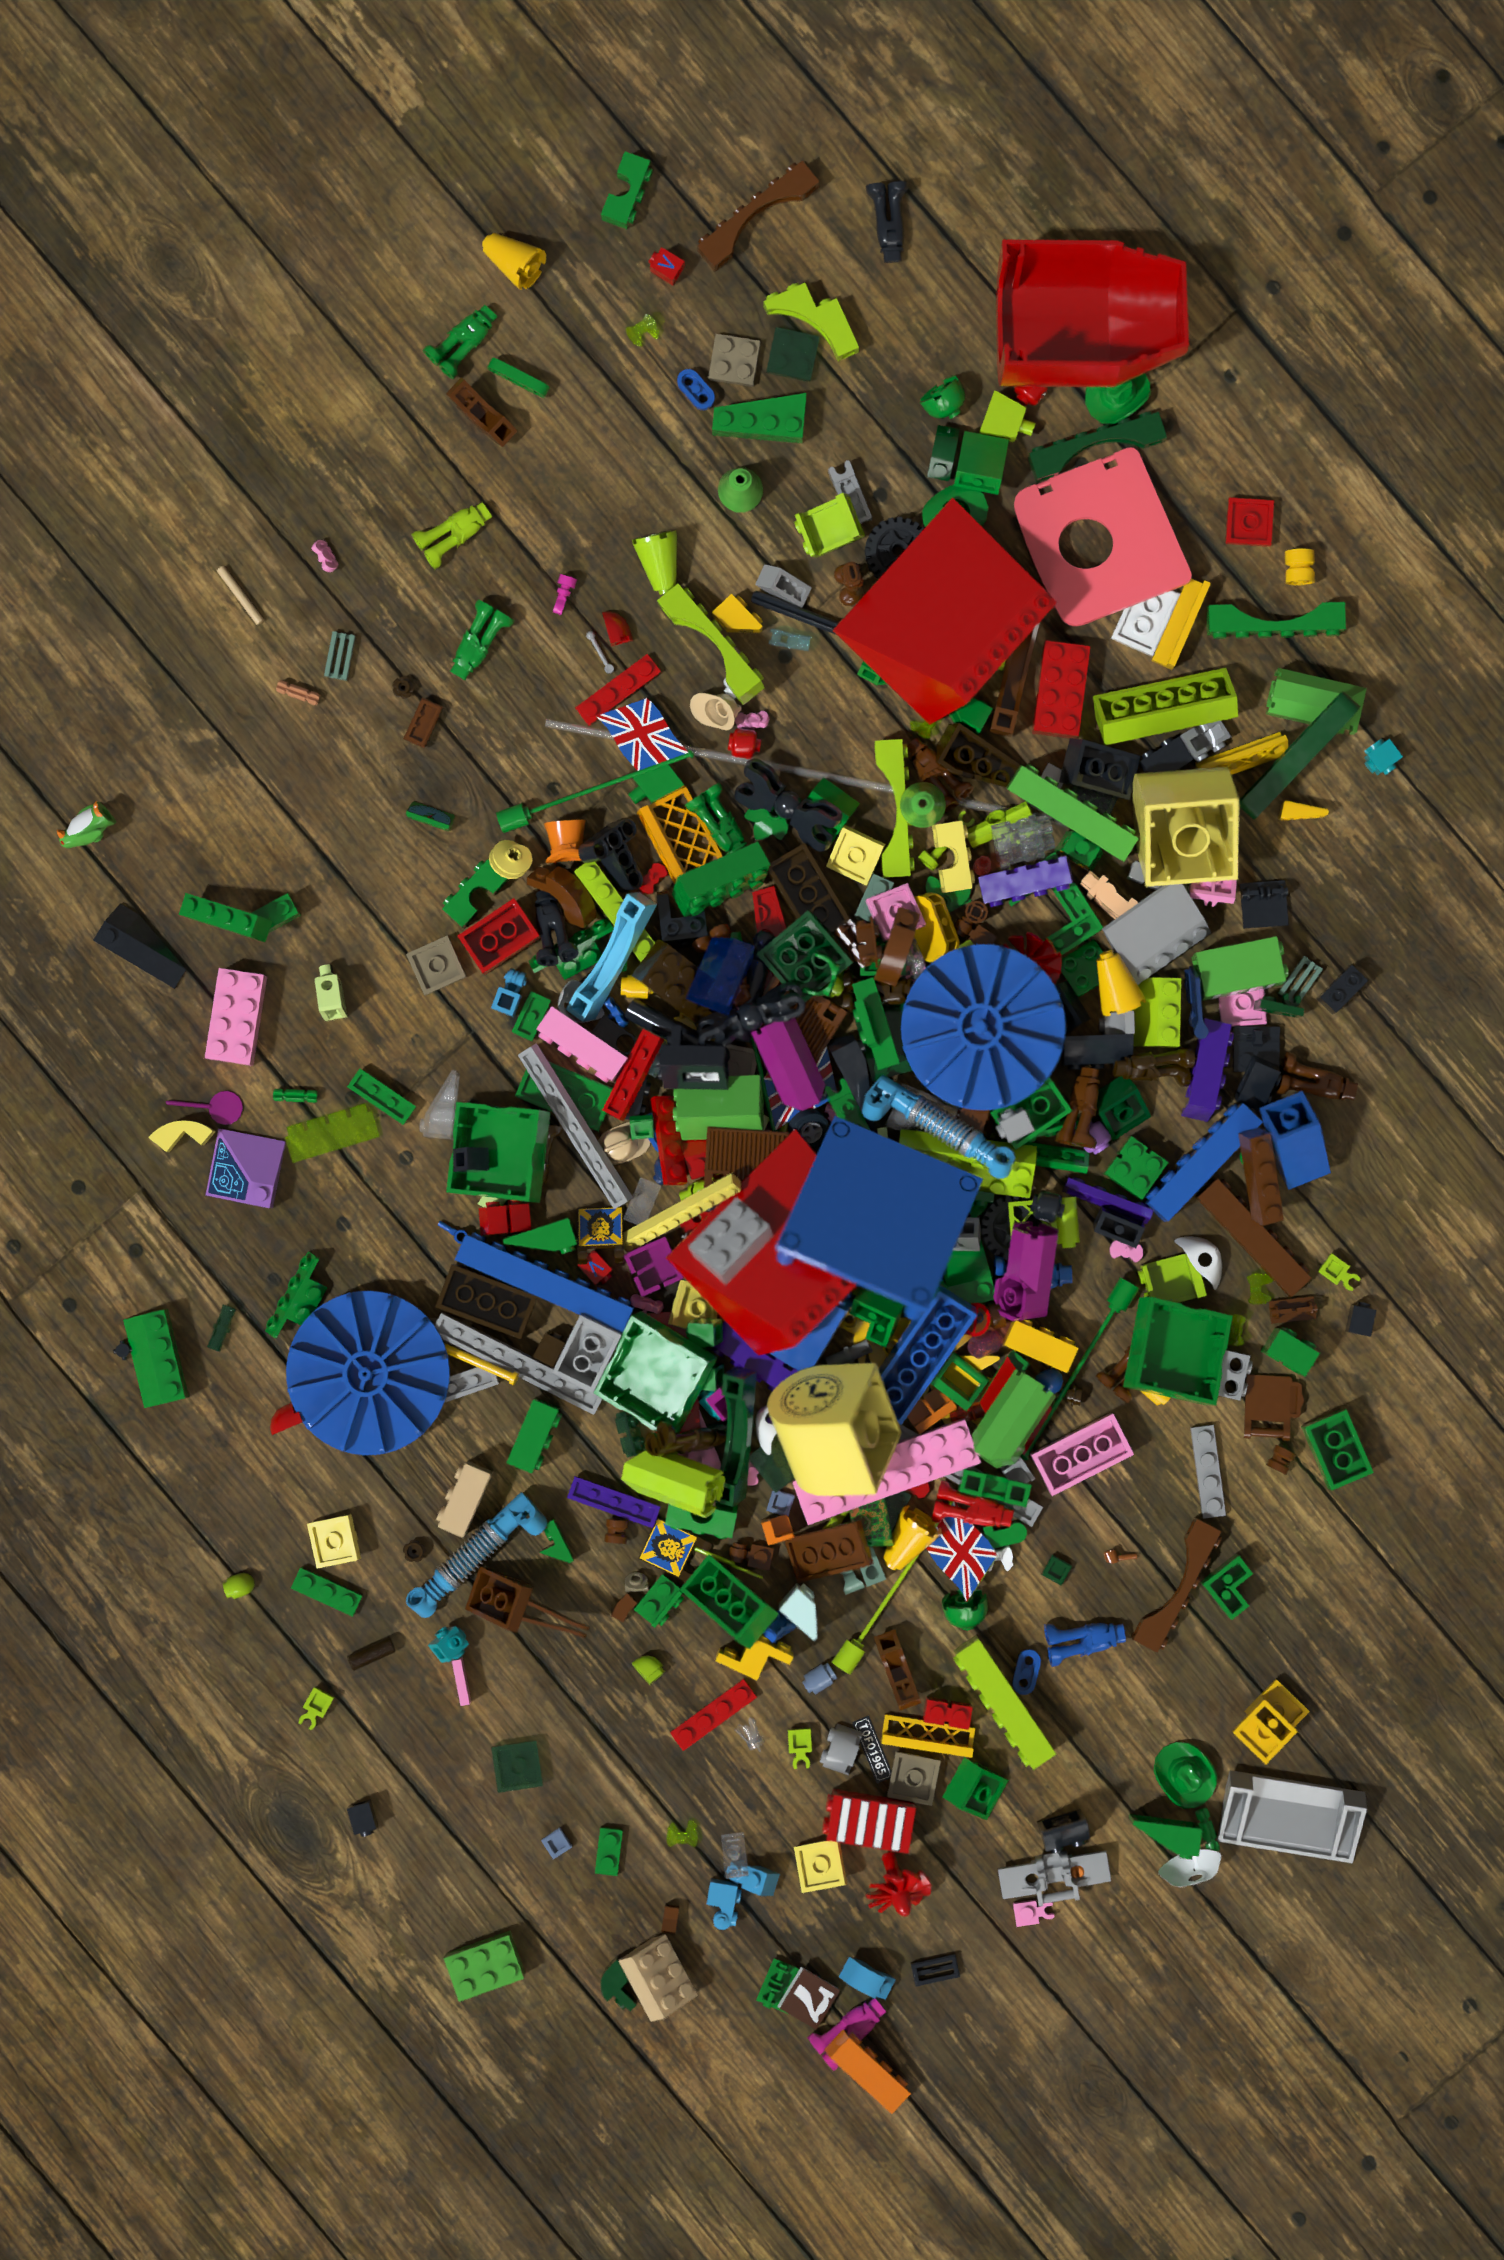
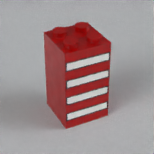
[822,1789,916,1854]

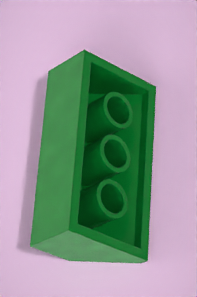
[123,1309,189,1408]

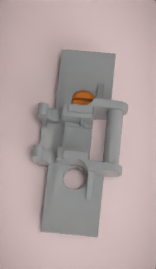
[998,1851,1111,1907]

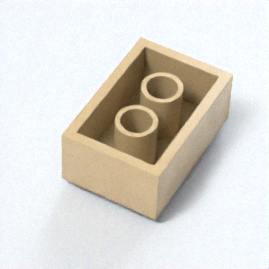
[436,1461,493,1538]
[619,1935,698,2021]

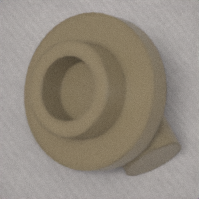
[625,1572,648,1592]

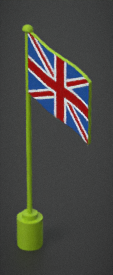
[832,1501,998,1675]

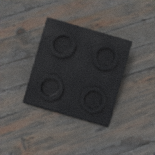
[1240,880,1289,929]

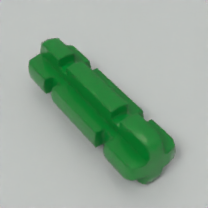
[273,1089,318,1103]
[1195,1808,1220,1851]

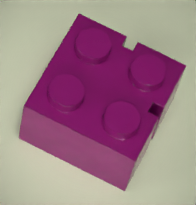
[624,1237,684,1297]

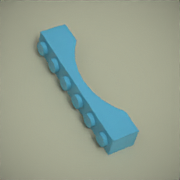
[565,892,657,1022]

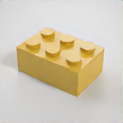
[1002,1320,1078,1373]

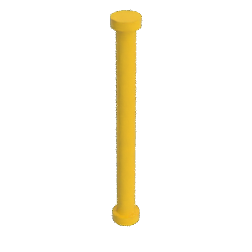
[444,1343,519,1385]

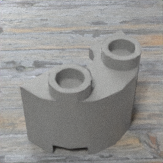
[1180,721,1231,763]
[820,1723,863,1775]

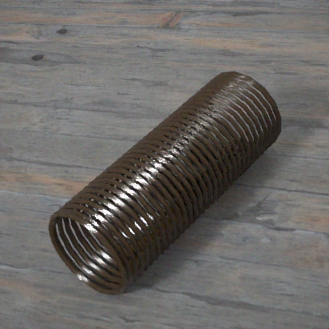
[347,1637,395,1671]

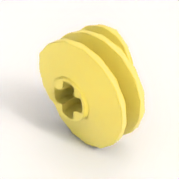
[489,840,533,879]

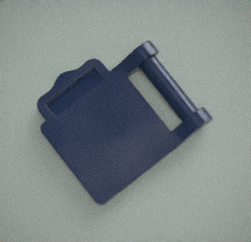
[1184,966,1208,1039]

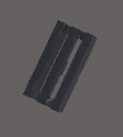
[911,1953,960,1987]

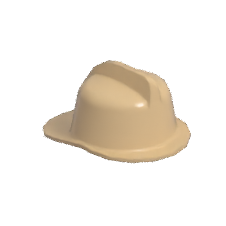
[690,693,741,730]
[598,1122,650,1165]

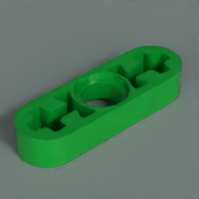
[487,357,550,398]

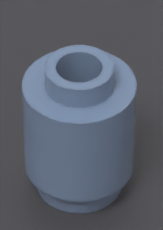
[802,1663,837,1695]

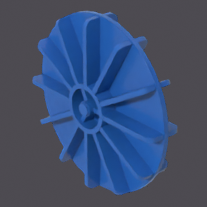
[901,944,1066,1110]
[286,1291,450,1455]

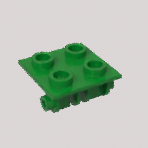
[1061,940,1103,997]
[756,1958,799,2015]

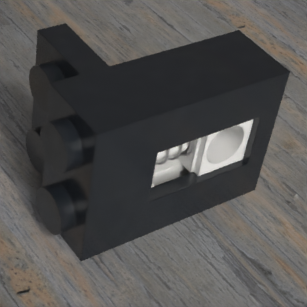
[656,1026,730,1090]

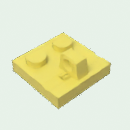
[826,825,885,886]
[668,1280,718,1329]
[307,1514,361,1568]
[794,1841,848,1893]

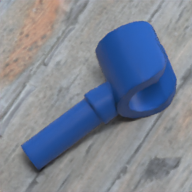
[438,1221,467,1244]

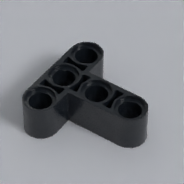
[578,818,643,892]

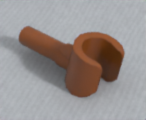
[1103,1549,1137,1564]

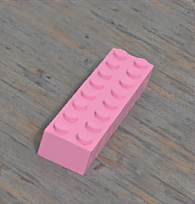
[792,1418,981,1525]

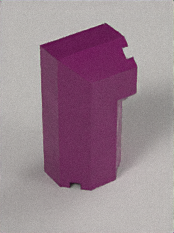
[751,1017,825,1111]
[993,1221,1058,1321]

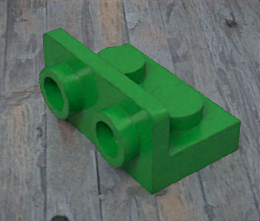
[634,1573,684,1628]

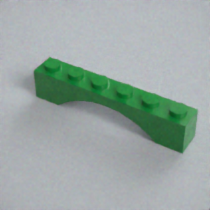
[1206,602,1346,639]
[857,661,993,735]

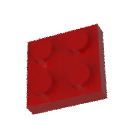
[1225,497,1274,547]

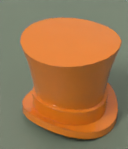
[544,819,586,863]

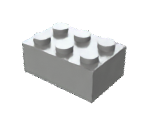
[689,1198,774,1285]

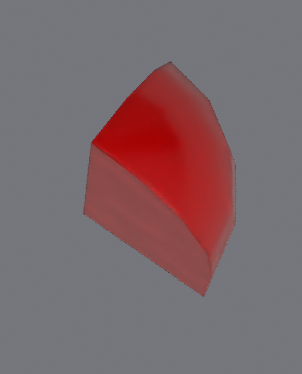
[602,611,633,647]
[270,1402,303,1435]

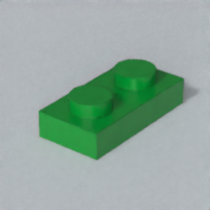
[512,991,552,1042]
[595,1827,623,1876]

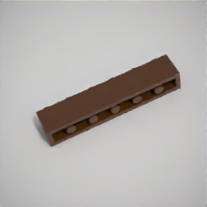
[1195,1179,1312,1297]

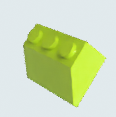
[1132,978,1181,1048]

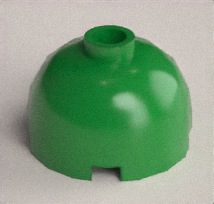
[920,375,965,419]
[942,1589,988,1630]

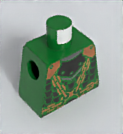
[838,1498,894,1546]

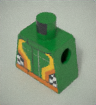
[1054,831,1103,872]

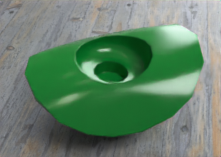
[1085,373,1151,424]
[922,484,988,527]
[1153,1741,1218,1809]

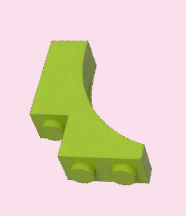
[764,283,859,361]

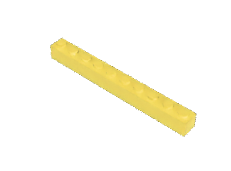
[624,1173,741,1253]

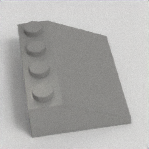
[1102,884,1211,984]

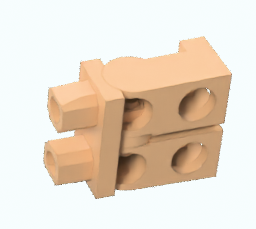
[1080,871,1138,919]

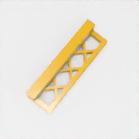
[1151,579,1211,670]
[1195,732,1288,775]
[881,1714,975,1758]

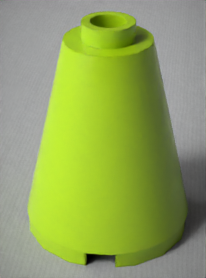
[632,530,677,595]

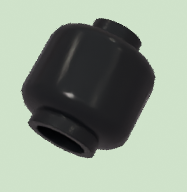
[1030,1190,1065,1223]

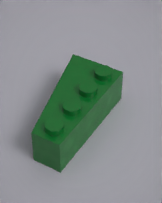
[712,393,806,443]

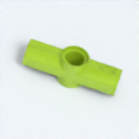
[967,801,1035,849]

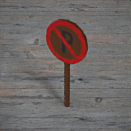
[965,1303,992,1337]

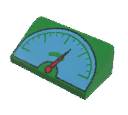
[406,802,455,832]

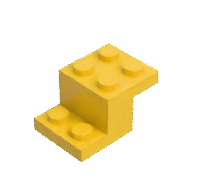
[715,1634,793,1680]
[1232,1679,1310,1764]

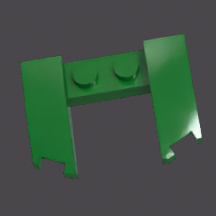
[1009,852,1104,955]

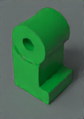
[982,1522,1027,1548]

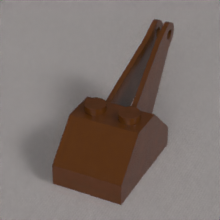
[465,1566,590,1638]

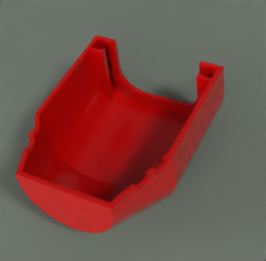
[996,239,1189,387]

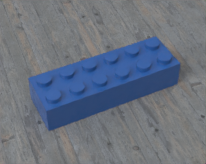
[1144,1103,1263,1222]
[878,1285,977,1426]

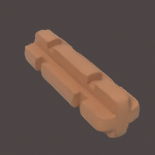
[276,680,320,705]

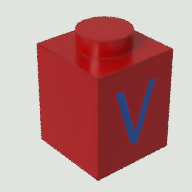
[648,247,685,286]
[578,1250,613,1285]

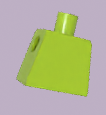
[979,391,1036,442]

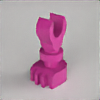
[553,574,577,615]

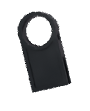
[591,1015,636,1055]

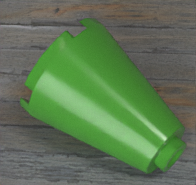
[718,467,763,513]
[900,782,946,828]

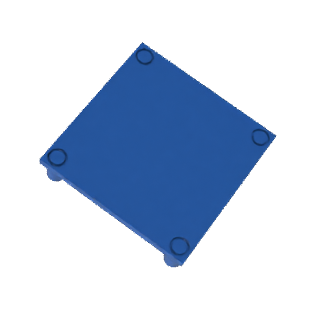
[775,1116,983,1320]

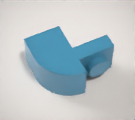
[839,1956,896,2000]

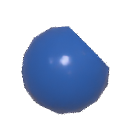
[1034,1367,1063,1394]

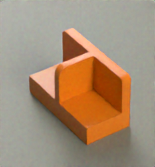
[907,1388,957,1434]
[761,1515,794,1545]

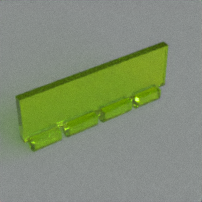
[285,1103,380,1163]

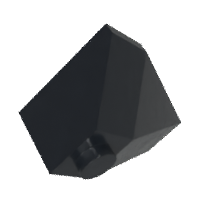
[93,903,187,989]
[827,1035,875,1130]

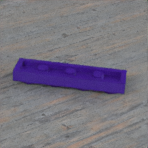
[1062,1178,1154,1224]
[567,1476,661,1528]

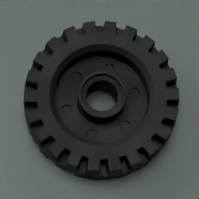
[865,517,924,579]
[981,1195,1048,1261]

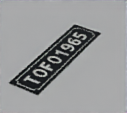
[852,1716,892,1784]

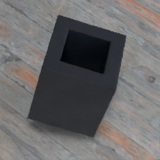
[453,1147,490,1172]
[1345,1302,1376,1337]
[347,1799,378,1837]

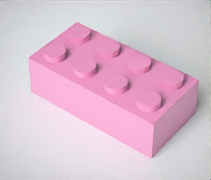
[205,968,267,1066]
[537,1007,628,1083]
[1030,1413,1134,1496]

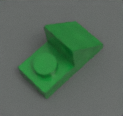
[539,1518,574,1563]

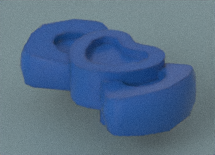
[604,996,629,1028]

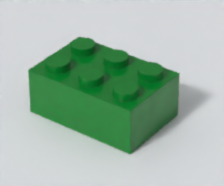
[507,1398,563,1474]
[1301,1408,1374,1491]

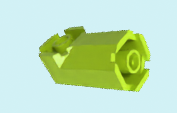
[621,1449,726,1518]

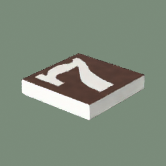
[777,1967,840,2030]

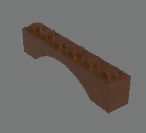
[697,160,820,272]
[989,622,1040,737]
[1131,1517,1222,1653]

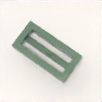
[324,631,356,681]
[1277,956,1323,1004]

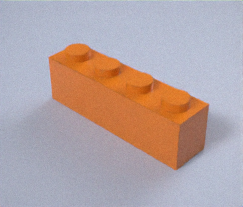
[824,2030,911,2114]

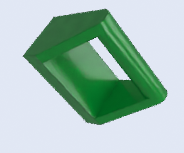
[931,1351,989,1411]

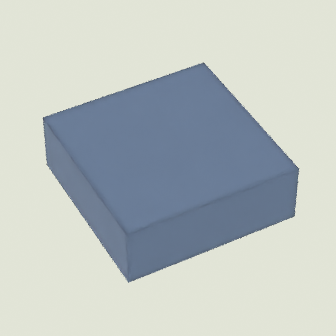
[766,1489,795,1516]
[541,1827,573,1859]

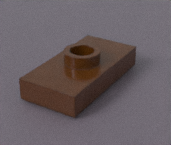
[403,698,443,749]

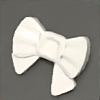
[988,1545,1013,1571]

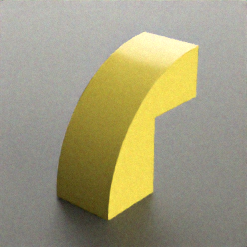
[149,1121,216,1152]

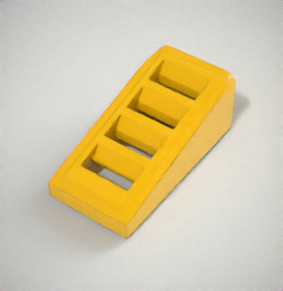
[1278,800,1329,821]

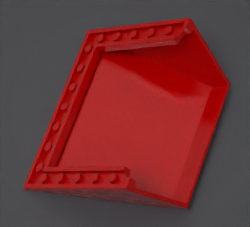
[832,498,1057,725]
[665,1129,857,1356]

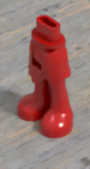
[932,1480,1014,1528]

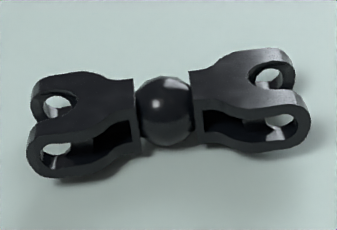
[734,758,843,852]
[696,981,805,1046]

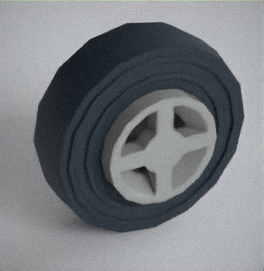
[788,1109,829,1148]

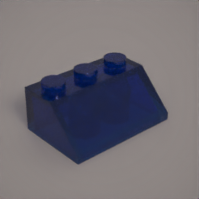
[686,938,755,1016]

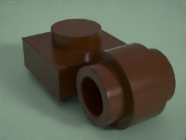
[954,916,997,945]
[729,1542,774,1571]

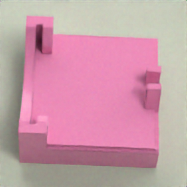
[1189,880,1237,907]

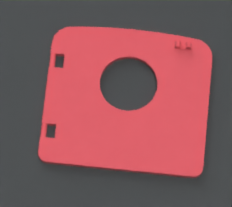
[1014,447,1192,626]

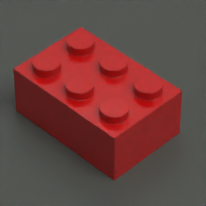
[458,898,541,975]

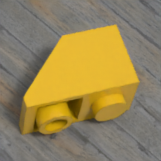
[712,594,763,633]

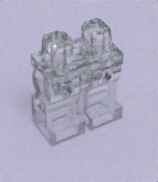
[991,814,1055,871]

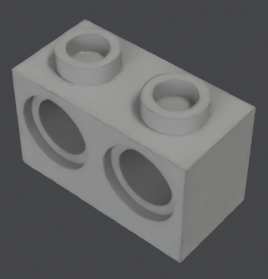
[1218,1350,1253,1400]

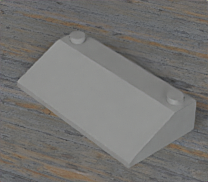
[1217,1770,1367,1863]

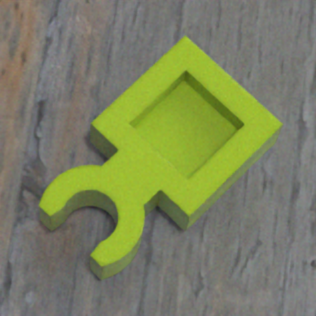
[1317,1253,1361,1291]
[298,1686,335,1730]
[788,1728,812,1769]

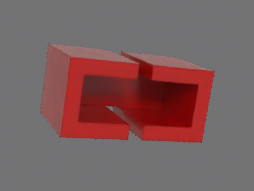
[478,1200,531,1235]
[923,1696,973,1730]

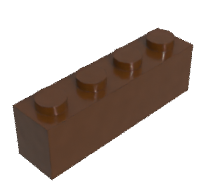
[1238,1128,1284,1226]

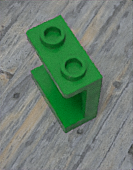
[954,431,1009,495]

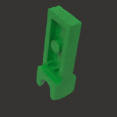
[823,1078,871,1131]

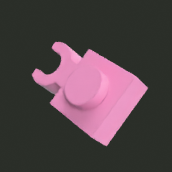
[1013,1899,1055,1927]

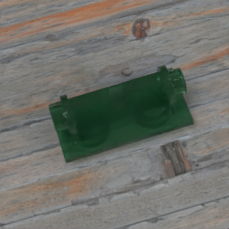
[615,1411,645,1458]

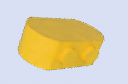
[913,893,959,962]

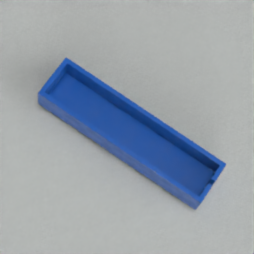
[455,1232,635,1333]

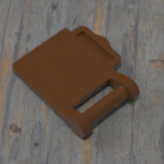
[1244,1375,1304,1441]

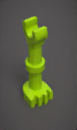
[918,811,975,871]

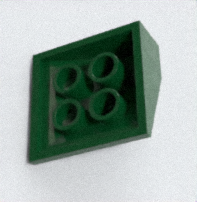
[757,910,855,1002]

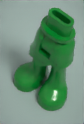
[423,304,497,380]
[450,599,515,680]
[685,782,747,855]

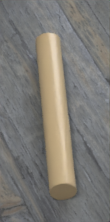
[217,566,264,625]

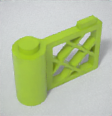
[1008,1197,1080,1248]

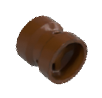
[965,900,988,923]
[1266,1445,1296,1475]
[604,1518,629,1544]

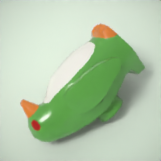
[57,801,116,848]

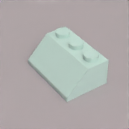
[779,1583,817,1640]

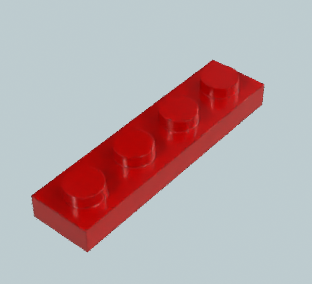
[575,654,661,726]
[602,1029,664,1121]
[651,1096,688,1185]
[670,1678,757,1751]

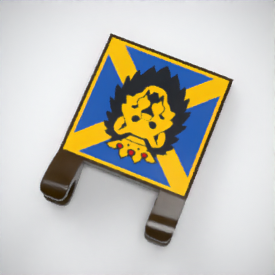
[578,1206,624,1265]
[638,1517,713,1582]

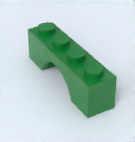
[179,893,272,942]

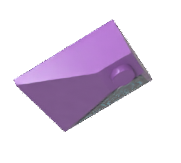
[206,1129,286,1208]

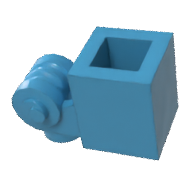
[491,968,527,1017]
[727,1861,780,1896]
[707,1878,741,1930]

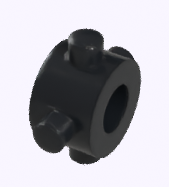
[113,1340,132,1360]

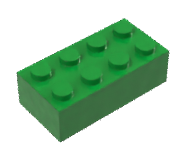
[672,841,771,917]
[680,1554,778,1650]

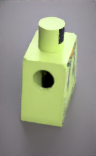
[315,964,347,1021]

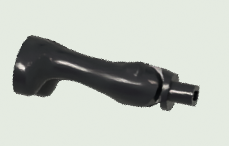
[865,181,908,263]
[535,891,579,966]

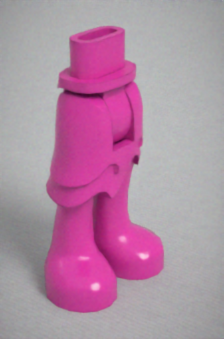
[807,1998,886,2071]

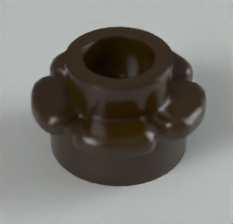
[392,676,415,699]
[1067,1384,1083,1407]
[403,1540,426,1562]

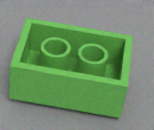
[444,1931,525,2002]

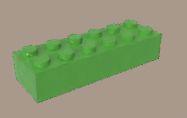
[1006,764,1139,862]

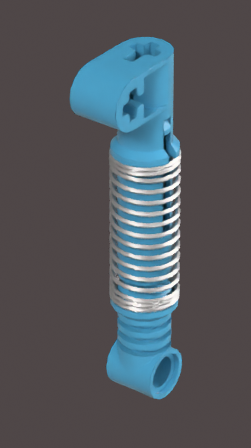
[862,1075,1015,1178]
[406,1491,547,1618]

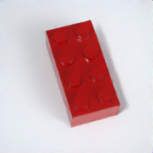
[1032,640,1090,739]

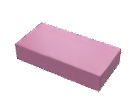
[452,1657,471,1706]

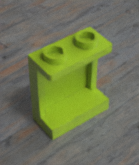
[795,493,865,558]
[1138,1253,1207,1303]

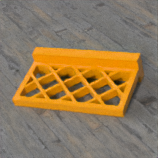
[637,787,723,885]

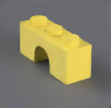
[932,821,975,893]

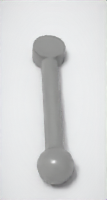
[586,631,614,674]

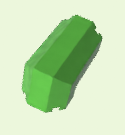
[1266,668,1367,735]
[973,1369,1056,1468]

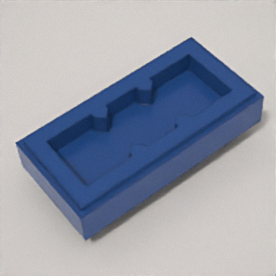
[763,1610,797,1643]

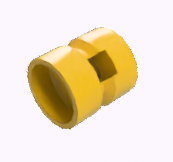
[1285,549,1315,585]

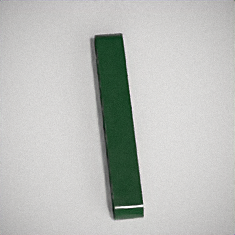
[1238,691,1360,820]

